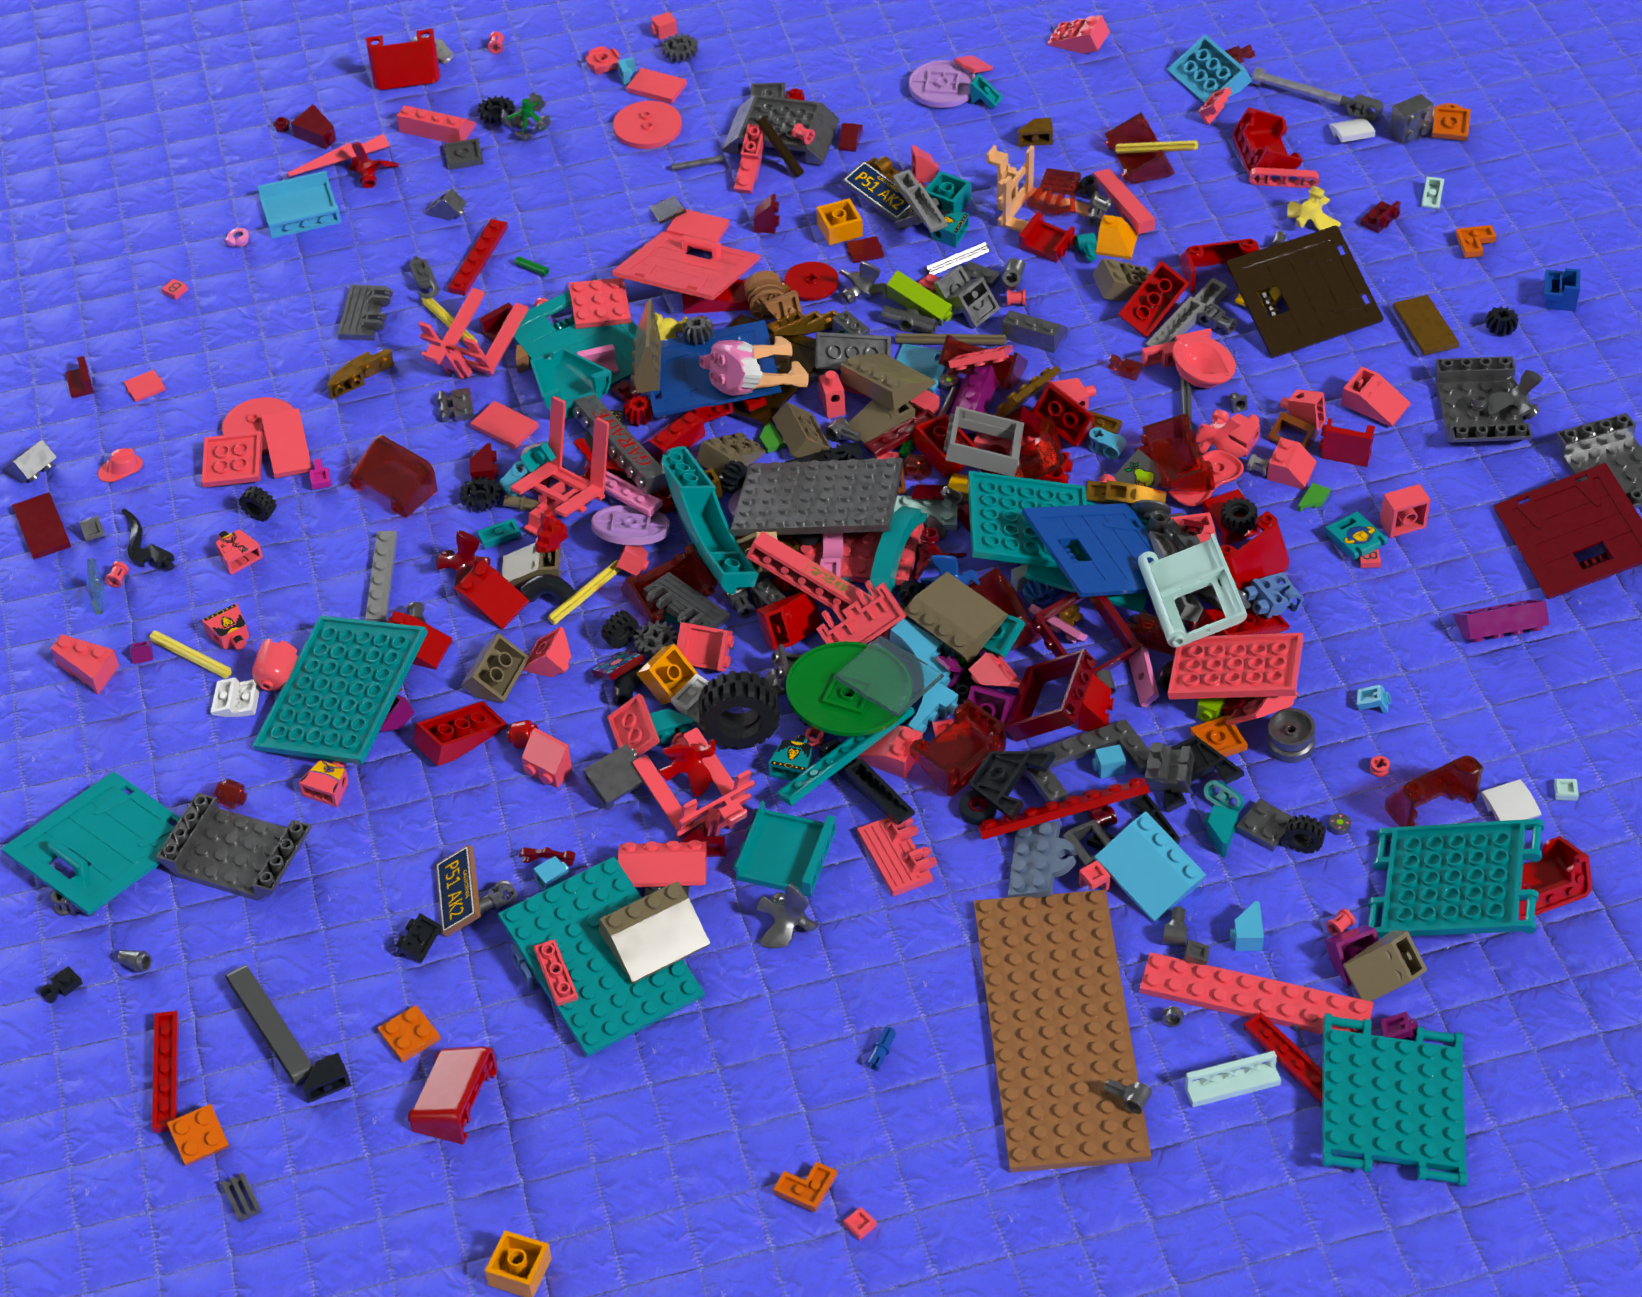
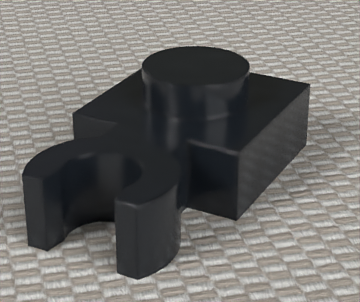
[39,966,83,1004]

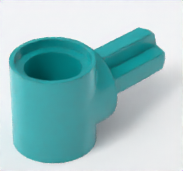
[1075,233,1097,263]

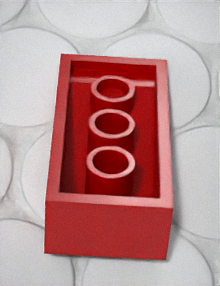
[1118,261,1190,338]
[682,279,750,314]
[1197,602,1290,636]
[413,701,508,766]

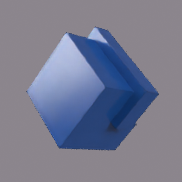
[1543,268,1580,311]

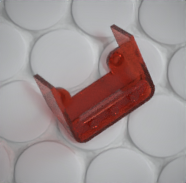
[938,335,1028,390]

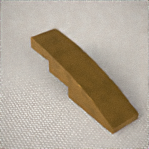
[766,310,838,335]

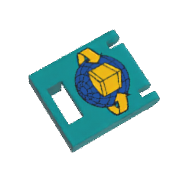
[1325,511,1388,560]

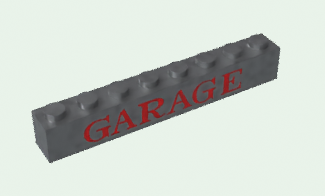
[572,394,667,495]

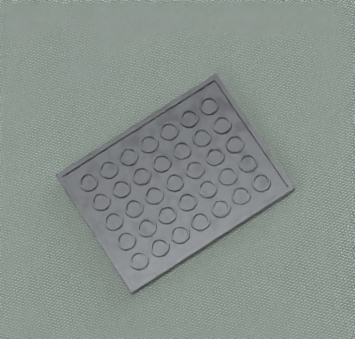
[731,457,903,536]

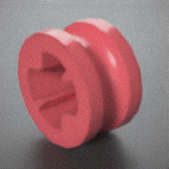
[805,727,824,747]
[1369,756,1390,777]

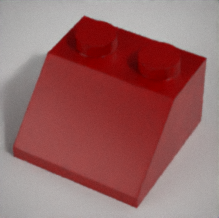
[1077,674,1114,732]

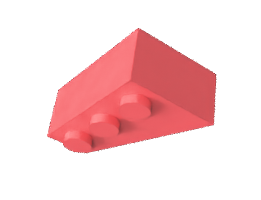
[51,634,119,694]

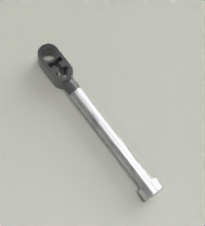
[1251,67,1384,120]

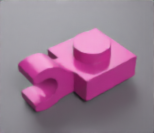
[309,458,332,490]

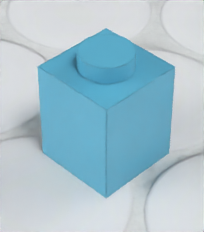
[1092,745,1126,779]
[533,856,569,891]

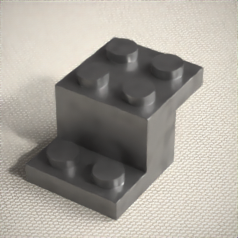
[933,265,1000,328]

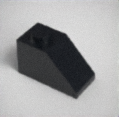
[303,1052,351,1103]

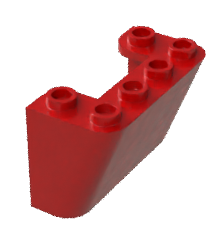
[365,28,441,90]

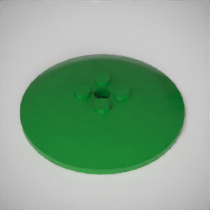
[786,641,912,736]

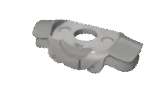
[413,35,453,64]

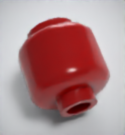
[507,720,538,749]

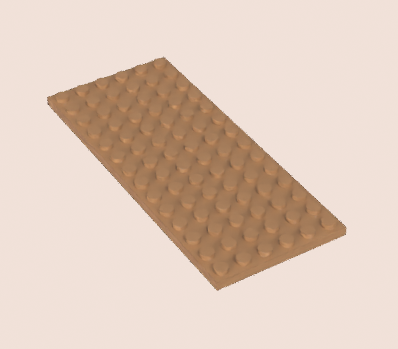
[974,890,1151,1173]

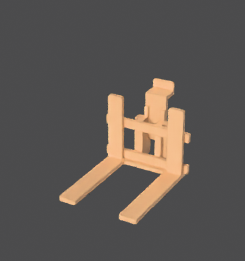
[986,145,1090,248]

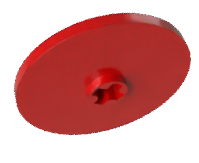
[784,261,839,301]

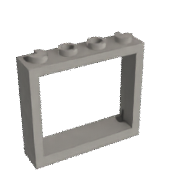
[943,406,1024,476]

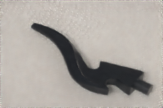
[121,508,175,570]

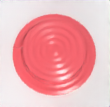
[1172,335,1236,388]

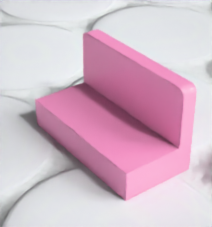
[577,344,619,375]

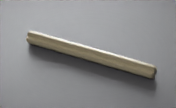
[895,333,1006,345]

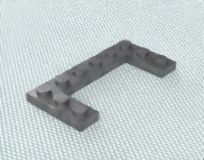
[1024,719,1149,803]

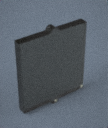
[649,195,686,224]

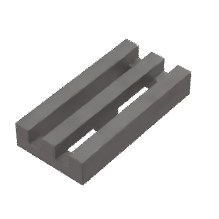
[221,1172,261,1222]

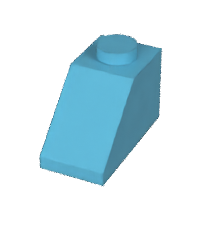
[1230,901,1264,951]

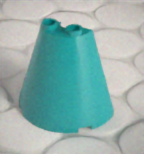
[530,348,612,419]

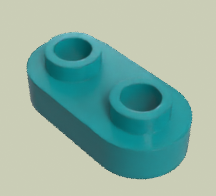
[1204,780,1244,811]

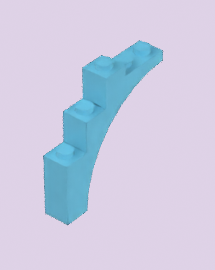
[889,618,958,734]

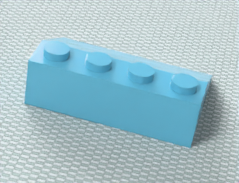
[1167,34,1252,103]
[1094,811,1206,923]

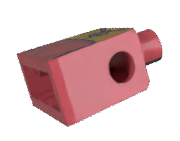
[298,760,349,807]

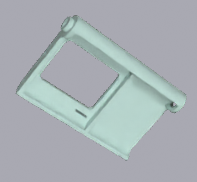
[1138,533,1247,647]

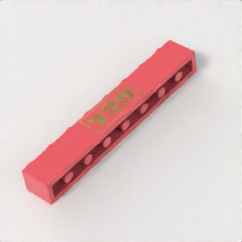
[746,531,897,641]

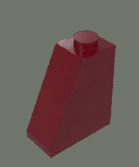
[291,104,336,150]

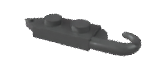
[409,256,439,298]

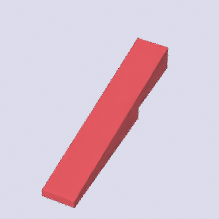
[286,134,390,179]
[1093,168,1155,235]

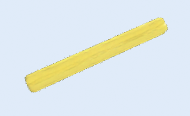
[1115,140,1198,154]
[422,298,478,343]
[548,560,622,625]
[149,630,232,679]

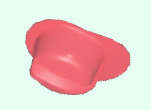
[98,448,143,482]

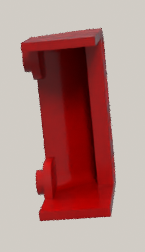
[1180,238,1260,293]

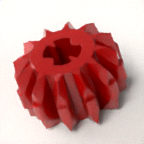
[623,395,654,426]

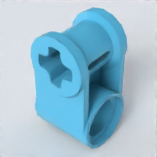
[1088,427,1127,460]
[499,461,535,497]

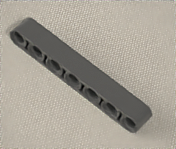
[225,964,313,1086]

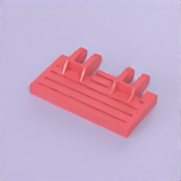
[816,580,907,644]
[857,817,937,896]

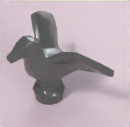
[1488,370,1543,420]

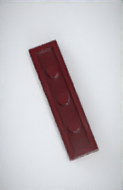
[864,409,937,459]

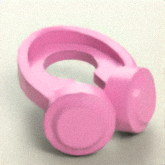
[224,228,249,247]

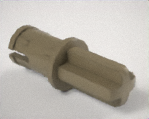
[503,494,541,511]

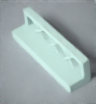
[1185,1051,1281,1107]

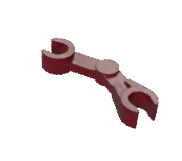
[519,847,576,866]

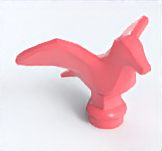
[1194,409,1248,458]

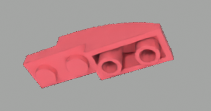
[734,124,765,194]
[1141,328,1212,368]

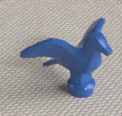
[920,555,980,585]

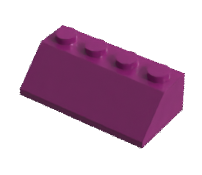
[949,365,998,433]
[1453,599,1549,642]

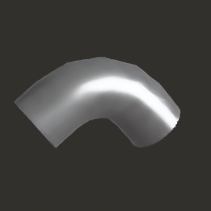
[1002,258,1026,291]

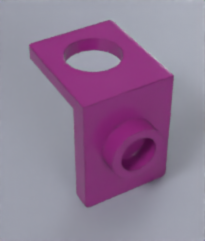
[935,655,965,689]

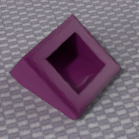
[130,640,153,664]

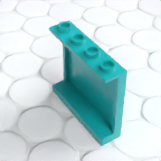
[733,801,836,897]

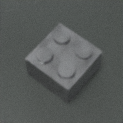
[1389,94,1434,144]

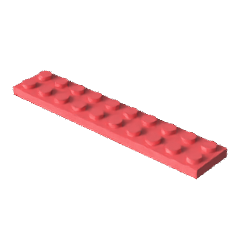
[1139,952,1374,1035]

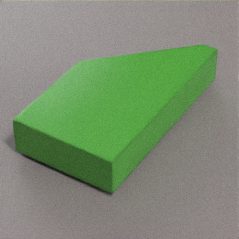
[759,421,785,453]
[1297,482,1331,511]

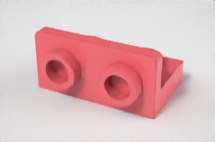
[1198,87,1232,125]

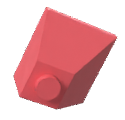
[523,627,571,677]
[968,653,1021,689]

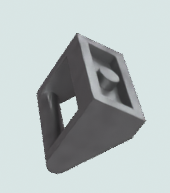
[1063,820,1112,866]

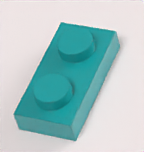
[477,518,521,549]

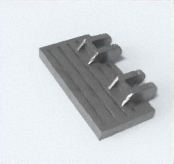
[337,285,393,341]
[642,572,730,628]

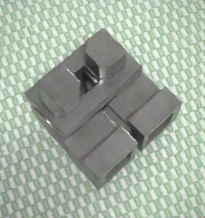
[1145,743,1194,793]

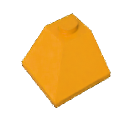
[1096,215,1138,259]

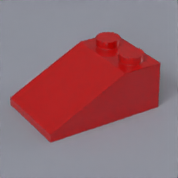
[454,560,530,630]
[387,611,453,670]

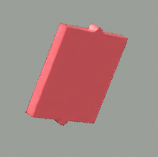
[954,55,993,73]
[124,370,166,402]

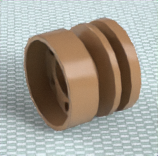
[744,270,785,320]

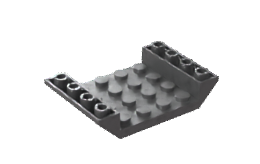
[722,95,839,165]
[1436,356,1532,442]
[1556,413,1642,508]
[156,793,312,901]

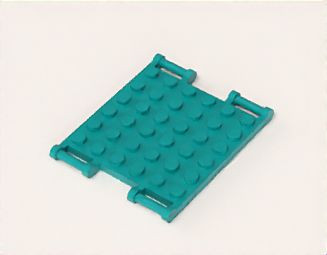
[1368,819,1544,938]
[1322,1013,1468,1187]

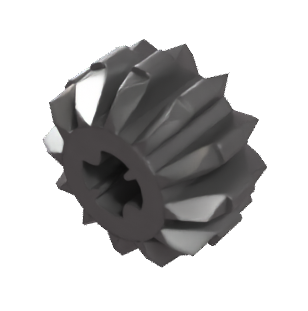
[682,315,714,345]

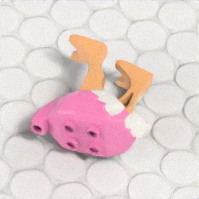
[699,336,809,396]

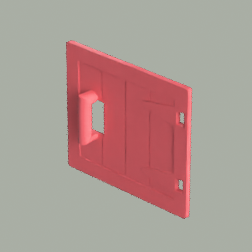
[612,232,761,300]

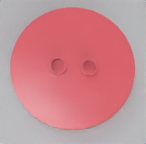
[613,101,682,149]
[222,397,294,455]

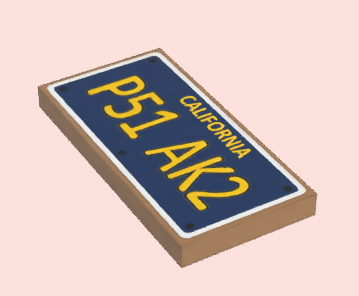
[436,844,481,937]

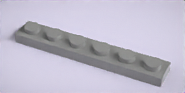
[365,531,398,623]

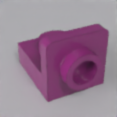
[1381,1011,1418,1041]

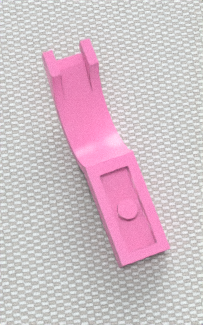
[820,533,844,578]

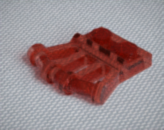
[1027,168,1081,216]

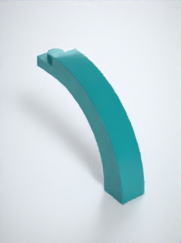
[868,506,927,597]

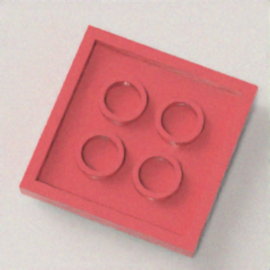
[569,278,631,329]
[948,344,1013,371]
[202,431,263,488]

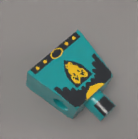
[924,209,969,248]
[768,735,812,781]

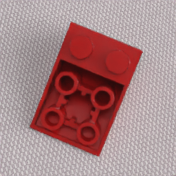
[756,592,822,651]

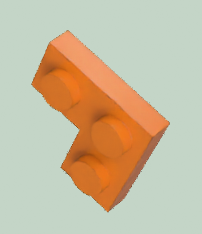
[1455,225,1497,258]
[773,1162,837,1213]

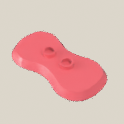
[1167,450,1244,508]

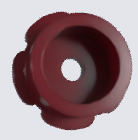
[273,117,290,133]

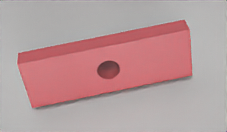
[533,939,578,1007]

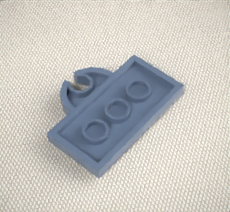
[1008,821,1077,898]

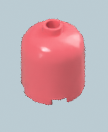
[252,639,298,691]

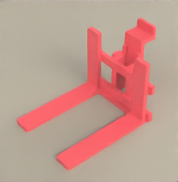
[418,288,528,379]
[511,396,609,536]
[633,728,755,839]

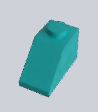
[1204,805,1239,857]

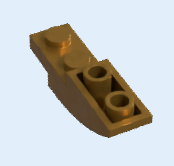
[327,348,394,400]
[1086,480,1166,509]

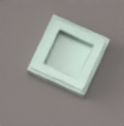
[1554,779,1579,801]

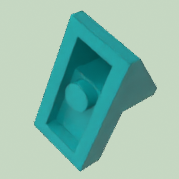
[969,73,1003,110]
[520,441,556,473]

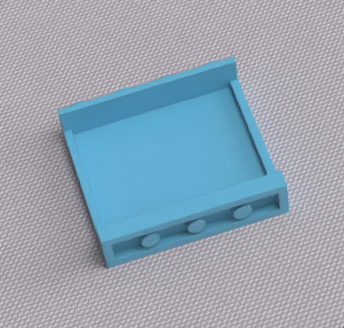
[258,171,342,239]

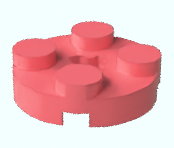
[586,46,620,75]

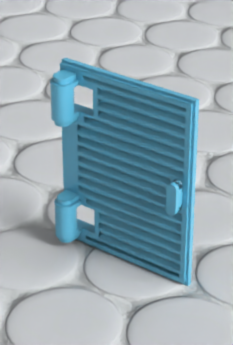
[896,343,951,394]

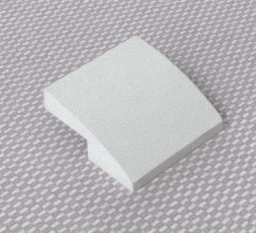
[1329,118,1375,143]
[671,673,709,729]
[211,677,261,717]
[1481,779,1542,821]

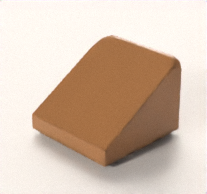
[515,345,530,373]

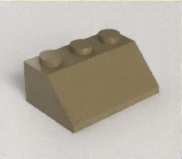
[772,402,831,458]
[460,633,530,703]

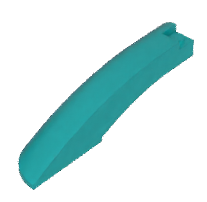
[661,446,759,594]

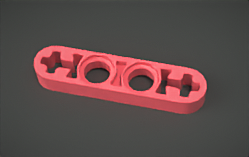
[1249,167,1319,188]

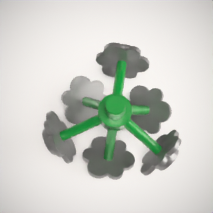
[501,93,551,140]

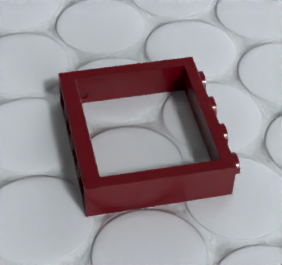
[1031,592,1142,681]
[1004,649,1097,742]

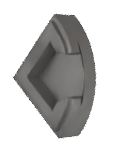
[927,515,947,538]

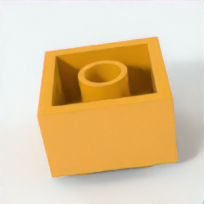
[816,198,863,245]
[636,644,699,705]
[485,1230,552,1297]

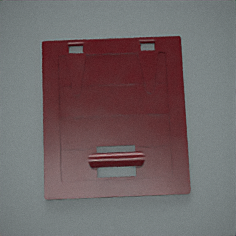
[1494,463,1642,599]

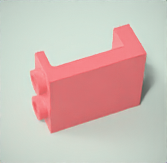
[676,622,734,672]

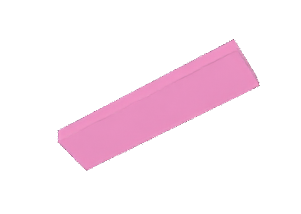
[604,471,663,517]

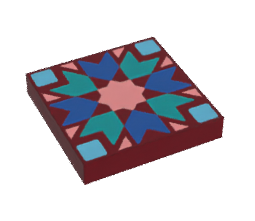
[591,650,645,681]

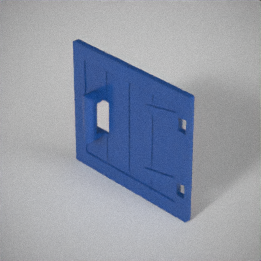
[649,320,781,417]
[1021,503,1155,597]

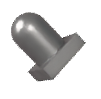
[1229,392,1247,413]

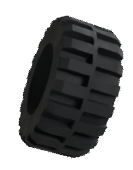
[699,671,780,749]

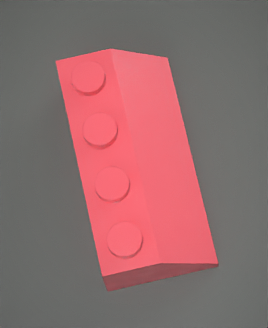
[397,105,476,143]
[618,840,708,887]

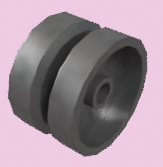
[1268,708,1315,763]

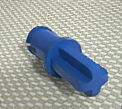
[865,1027,896,1071]

